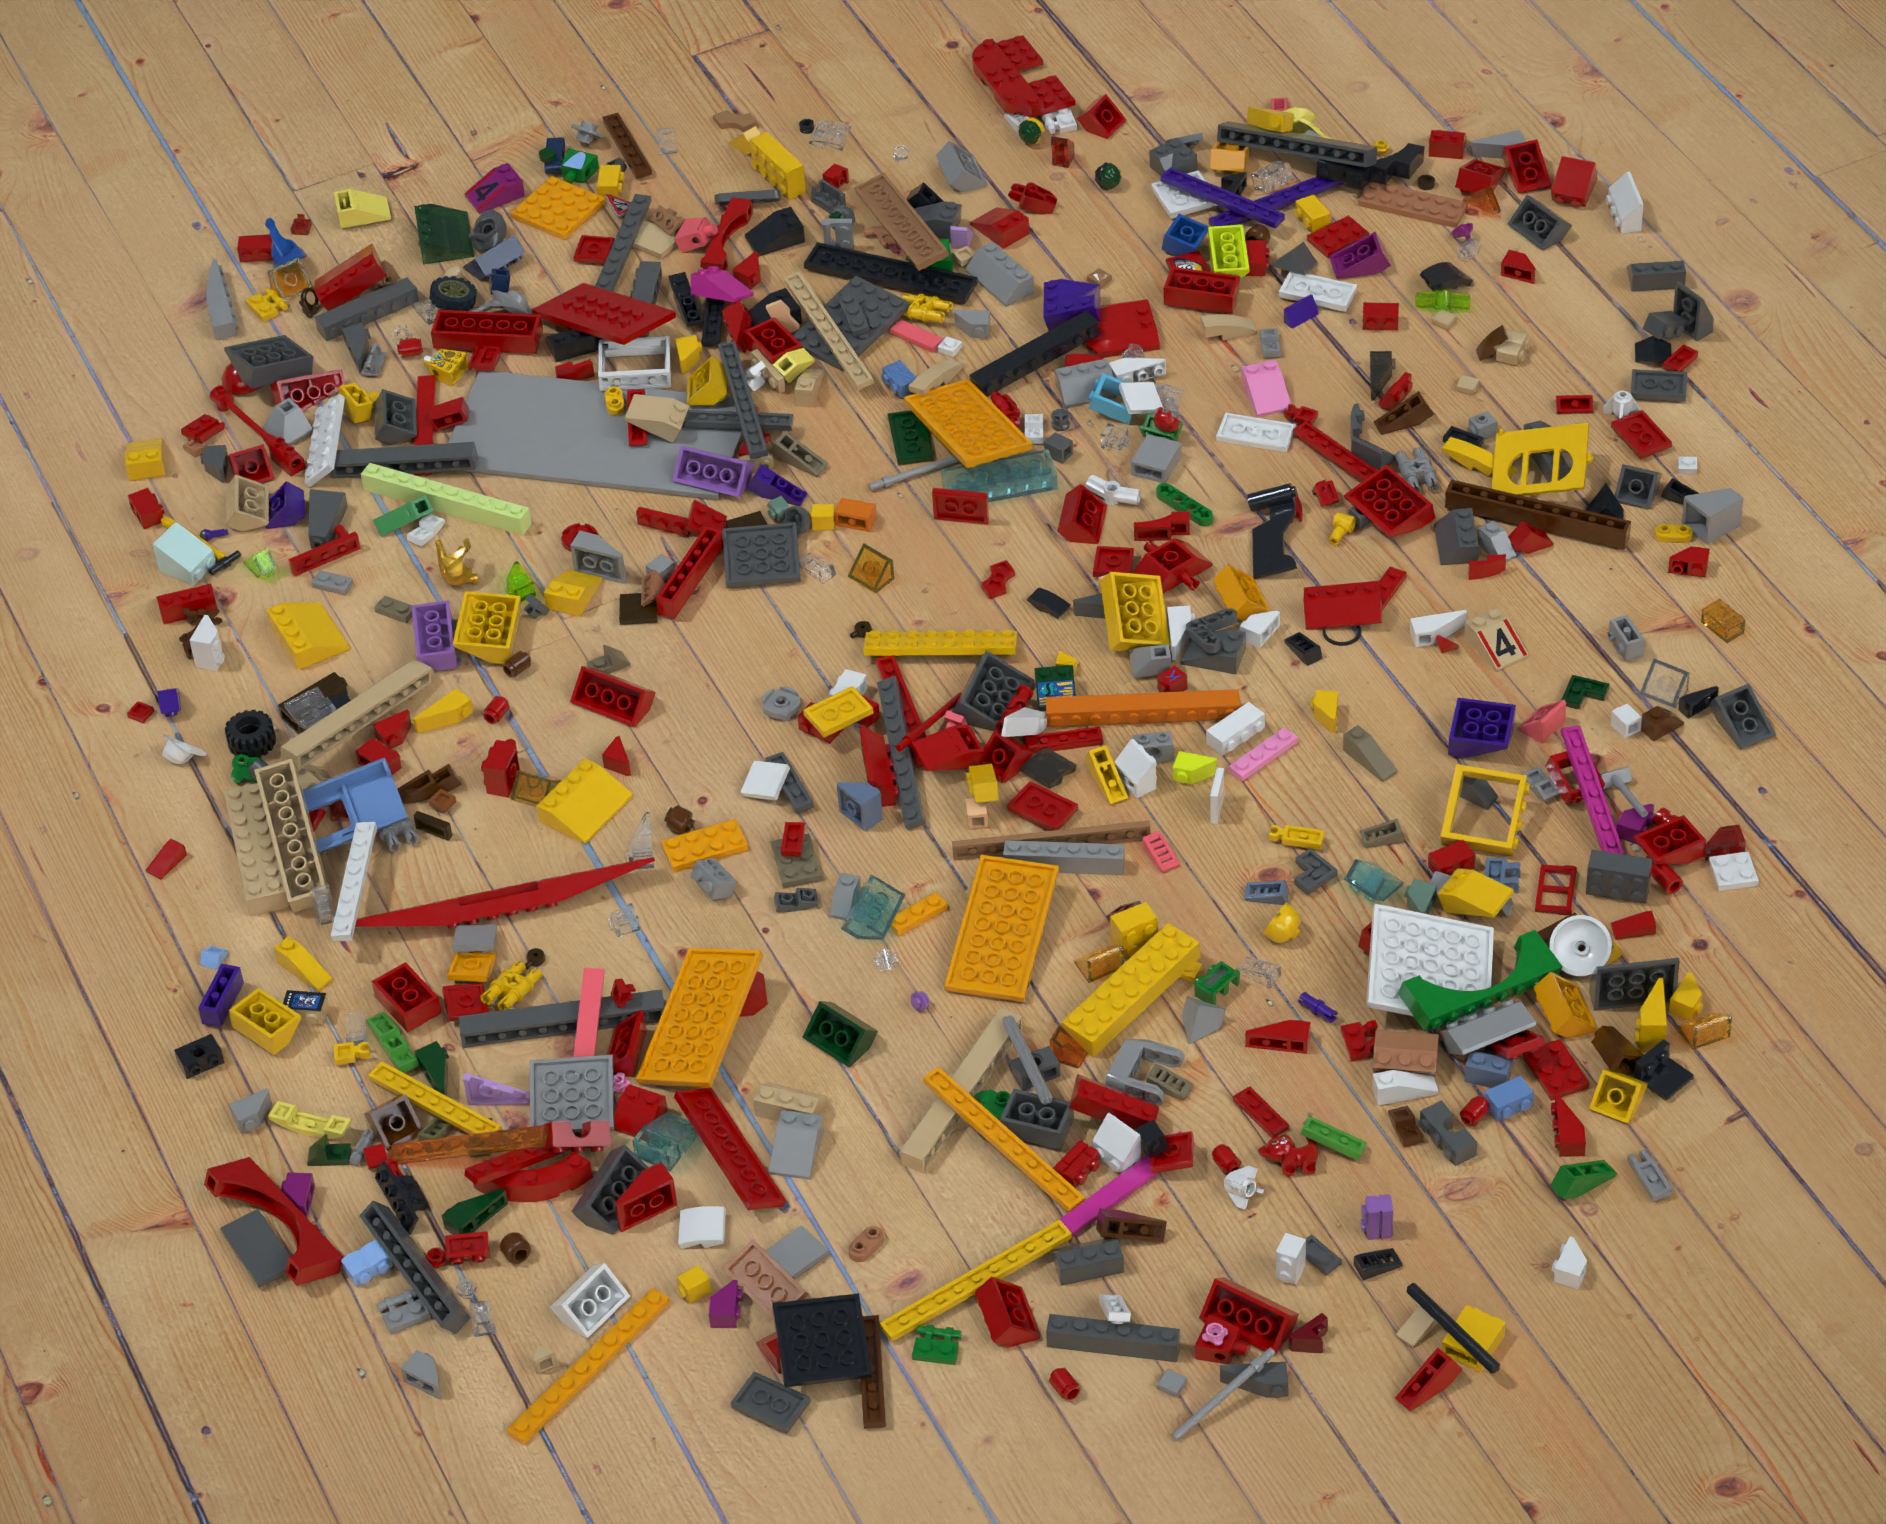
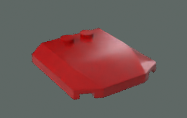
[1086,299,1160,358]

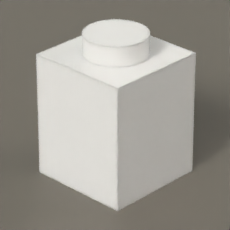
[1611,703,1642,738]

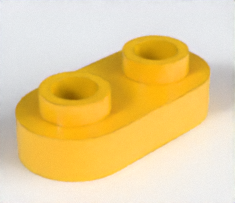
[604,387,625,416]
[1654,524,1693,543]

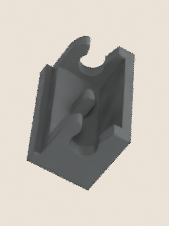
[811,179,846,213]

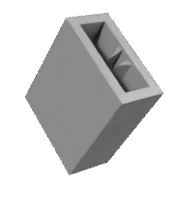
[1131,434,1181,483]

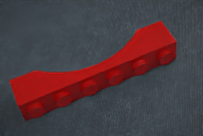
[700,197,753,271]

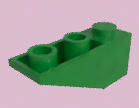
[373,495,434,536]

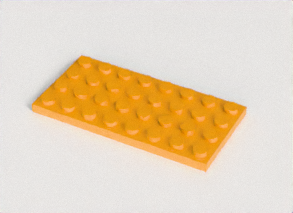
[904,379,1033,468]
[944,855,1060,1002]
[636,948,763,1088]

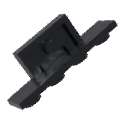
[374,1162,428,1235]

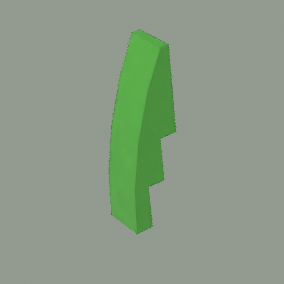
[366,1012,420,1073]

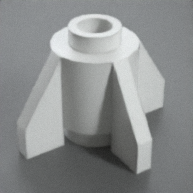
[1603,391,1640,419]
[1224,1166,1264,1210]

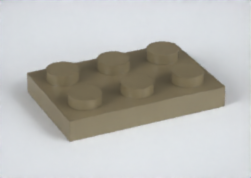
[771,833,822,889]

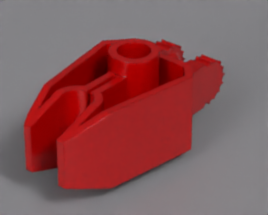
[1008,182,1058,214]

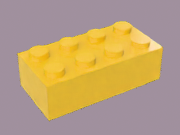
[749,132,806,200]

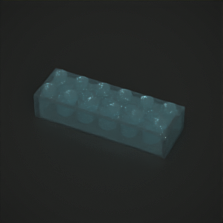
[941,449,1058,502]

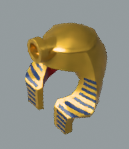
[435,538,478,586]

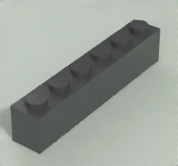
[630,261,662,338]
[315,277,419,341]
[1046,1314,1180,1362]

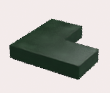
[1561,675,1610,710]

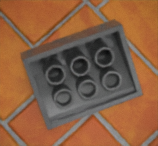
[224,335,313,388]
[952,650,1035,731]
[1589,958,1680,1011]

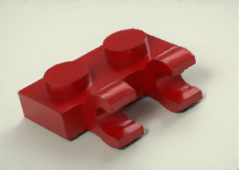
[1340,1020,1378,1062]

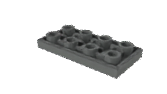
[220,1209,290,1288]

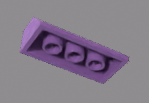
[672,446,755,497]
[412,600,458,671]

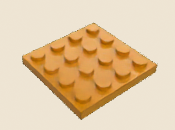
[510,176,606,240]

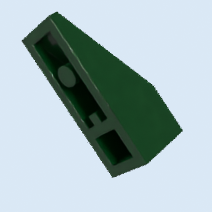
[415,1041,449,1096]
[442,1189,508,1235]

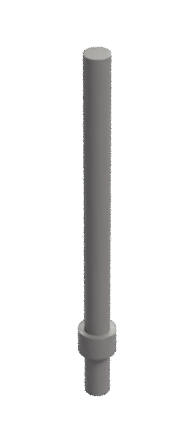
[868,456,960,491]
[1171,1347,1276,1441]

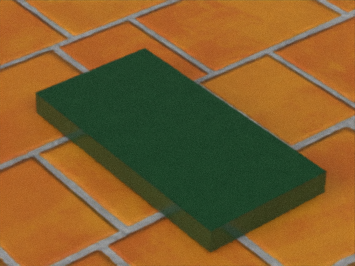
[887,410,934,466]

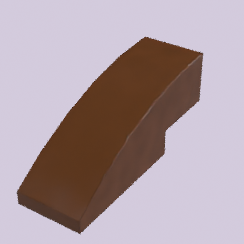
[397,764,462,804]

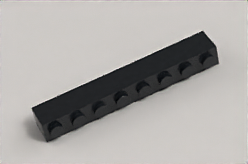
[969,311,1100,397]

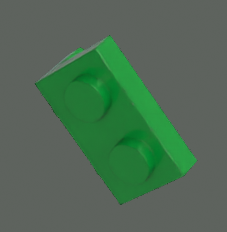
[1139,413,1183,441]

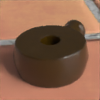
[850,621,872,639]
[525,948,545,970]

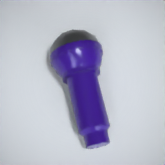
[200,529,228,541]

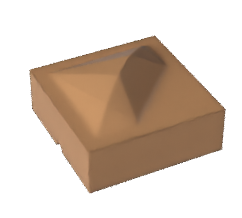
[1087,268,1112,288]

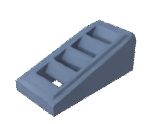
[1244,880,1289,905]

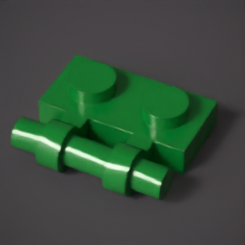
[912,1324,962,1365]

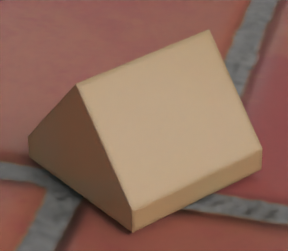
[533,1346,557,1374]

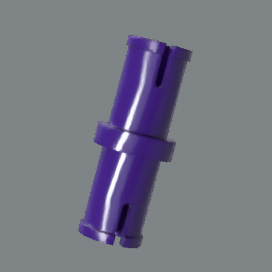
[1298,992,1338,1023]

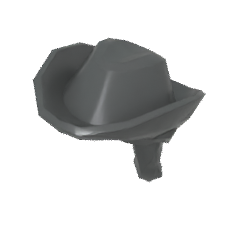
[468,210,507,250]

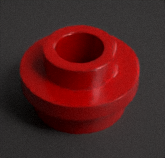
[426,1248,446,1268]

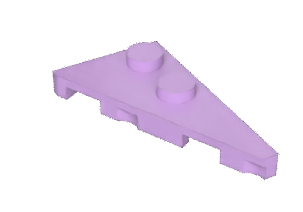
[463,1073,530,1105]

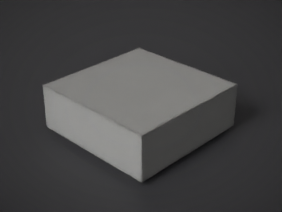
[1157,1369,1187,1397]

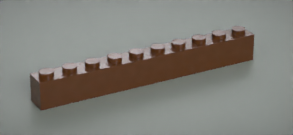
[1445,479,1631,550]

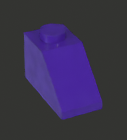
[157,688,181,717]

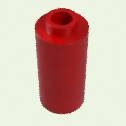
[1646,856,1683,894]

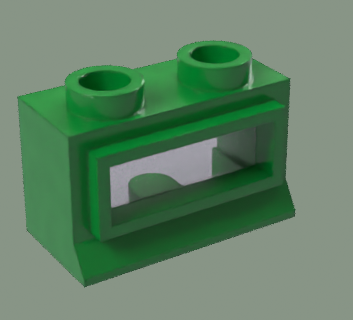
[1194,961,1240,1005]

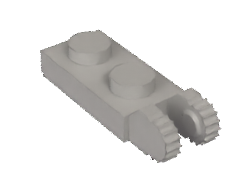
[1627,1150,1673,1201]

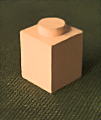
[965,798,988,829]

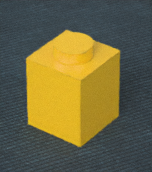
[809,504,835,530]
[676,1265,712,1304]

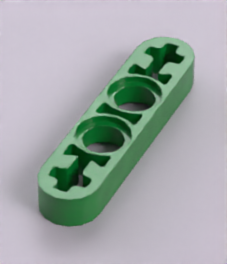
[1156,483,1213,527]

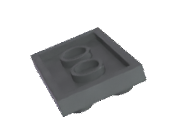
[1631,369,1687,402]
[731,1371,811,1434]

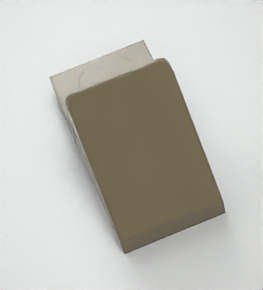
[587,645,630,674]

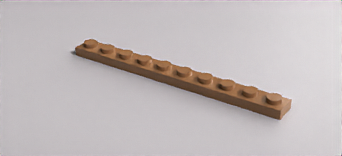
[952,820,1151,861]

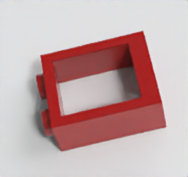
[1545,751,1605,805]

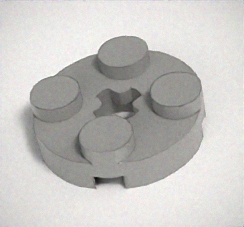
[762,687,801,721]

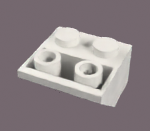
[1114,739,1157,799]

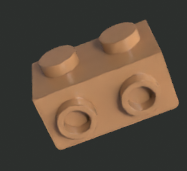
[650,205,685,235]

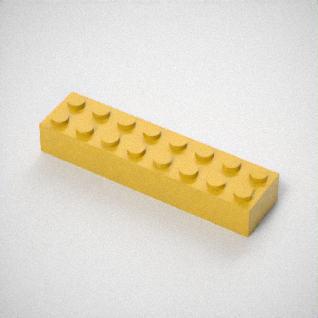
[1061,923,1200,1058]

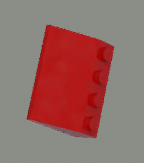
[314,243,387,311]
[1343,464,1436,538]

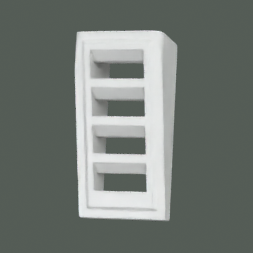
[1004,113,1029,135]

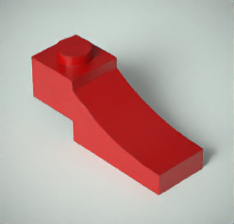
[1134,511,1190,541]

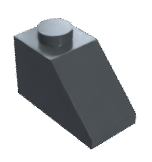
[200,445,229,483]
[1460,776,1498,810]

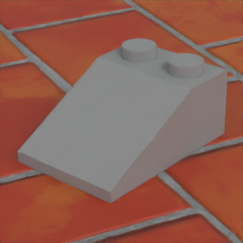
[570,531,627,584]
[768,1110,824,1180]

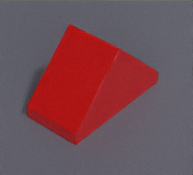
[602,736,631,776]

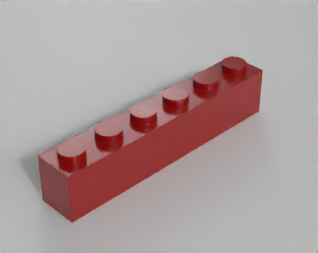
[656,526,724,619]

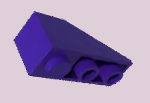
[747,464,808,506]

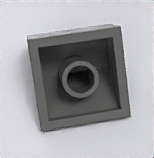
[1615,464,1662,509]

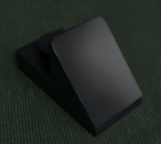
[1221,172,1247,196]

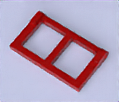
[1535,864,1577,915]

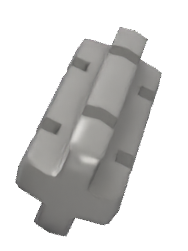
[349,1129,375,1166]

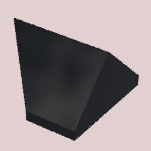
[1586,483,1624,519]

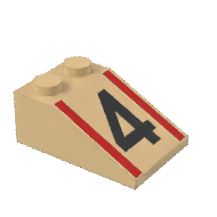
[1464,607,1529,672]

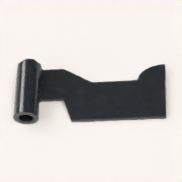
[1247,483,1298,579]

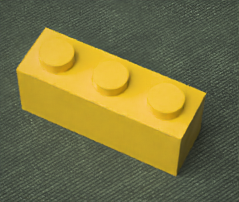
[966,764,999,803]

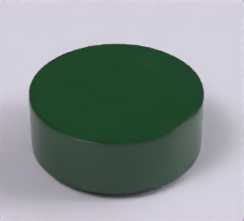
[539,148,556,163]

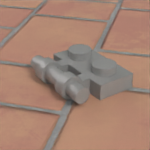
[377,1289,431,1335]

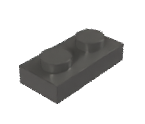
[1166,133,1203,146]

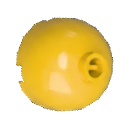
[1263,902,1301,943]

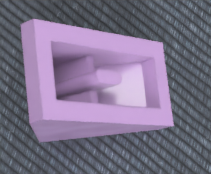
[950,226,974,249]

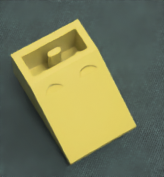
[334,189,391,228]

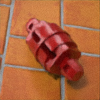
[991,391,1021,429]

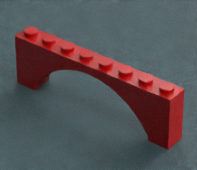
[204,1157,343,1286]

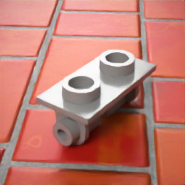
[361,343,386,376]

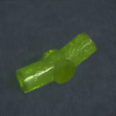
[1415,290,1471,310]

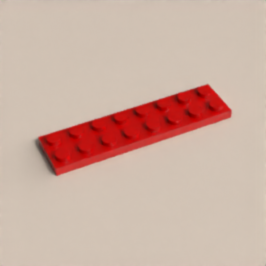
[674,1088,786,1210]

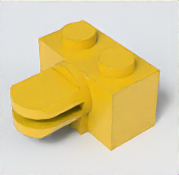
[339,383,380,424]

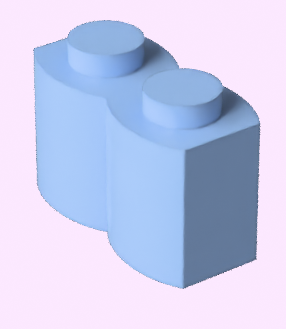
[341,1240,393,1286]

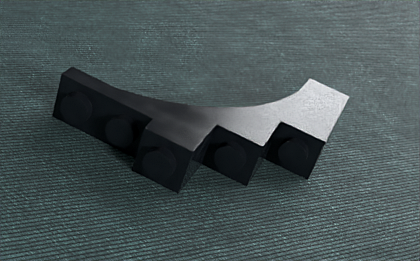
[1316,143,1425,190]

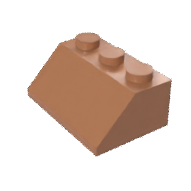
[1373,1030,1439,1076]

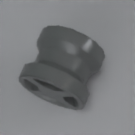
[1051,409,1070,431]

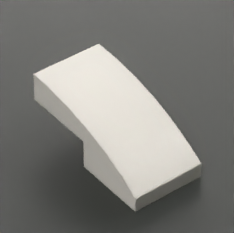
[1025,414,1043,444]
[407,514,445,547]

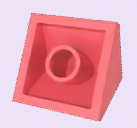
[1518,700,1566,743]

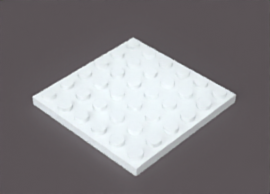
[1366,904,1494,1023]

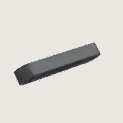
[714,190,781,206]

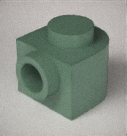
[767,496,789,522]

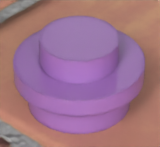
[911,991,930,1012]

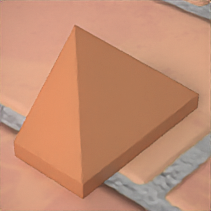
[641,569,665,607]

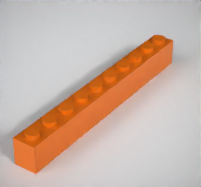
[1046,689,1240,727]

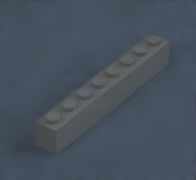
[332,442,478,478]
[359,1201,471,1334]

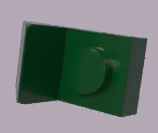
[307,1134,351,1166]

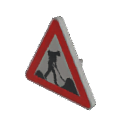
[605,194,631,217]

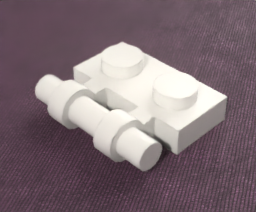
[1041,107,1077,134]

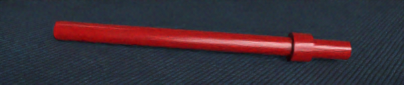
[896,692,961,752]

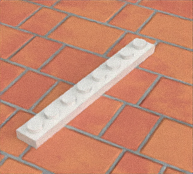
[331,822,377,942]

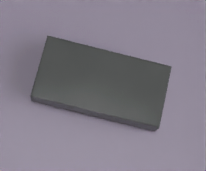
[1306,1234,1342,1275]

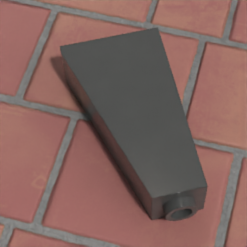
[308,489,348,549]

